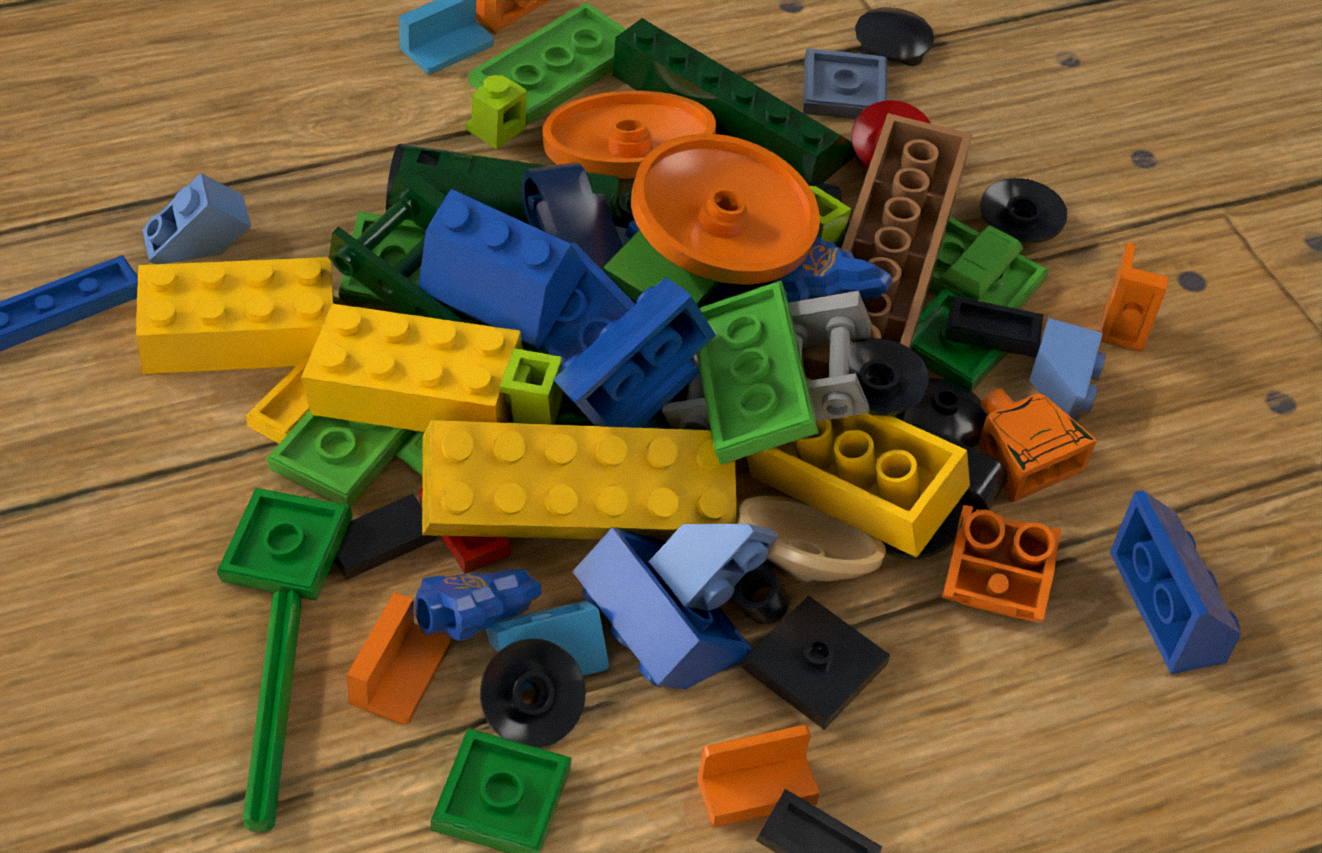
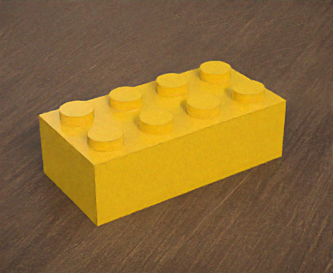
[136,257,334,374]
[301,304,523,432]
[747,377,970,558]

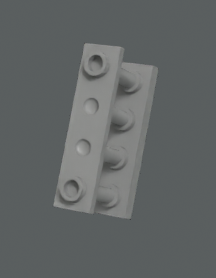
[662,291,871,430]

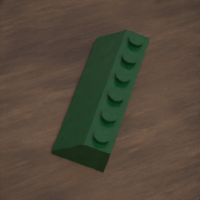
[612,18,855,183]

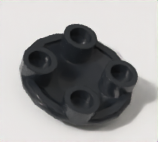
[855,7,934,66]

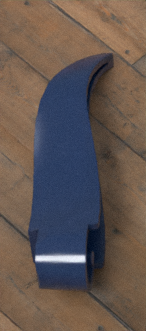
[522,162,675,429]

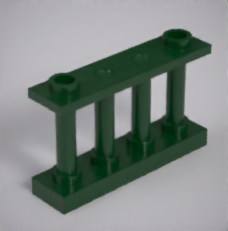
[329,166,488,326]

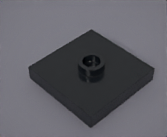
[742,595,890,730]

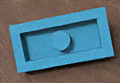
[399,0,494,74]
[486,600,609,692]

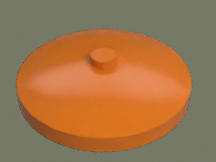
[543,91,716,179]
[631,134,820,285]

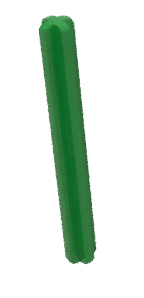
[243,590,302,832]

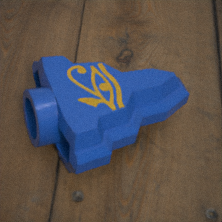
[775,237,892,303]
[415,569,542,641]

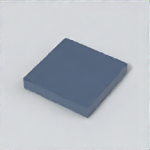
[803,49,887,119]

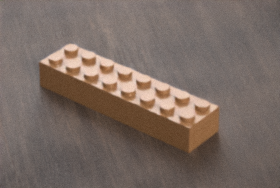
[803,113,973,380]

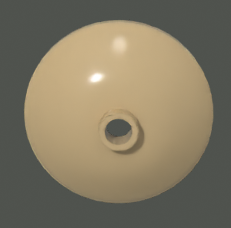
[737,496,886,582]

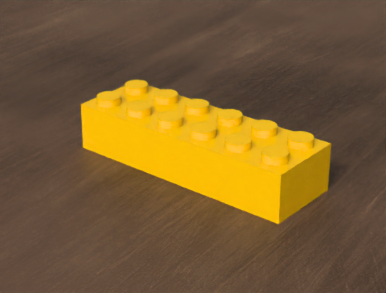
[422,420,737,541]

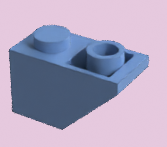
[142,173,251,264]
[1029,318,1106,422]
[649,524,779,611]

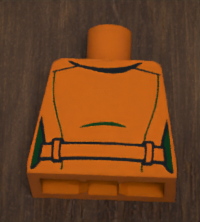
[979,388,1097,503]

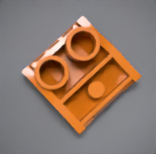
[942,505,1062,623]

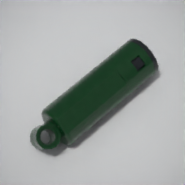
[386,143,635,229]

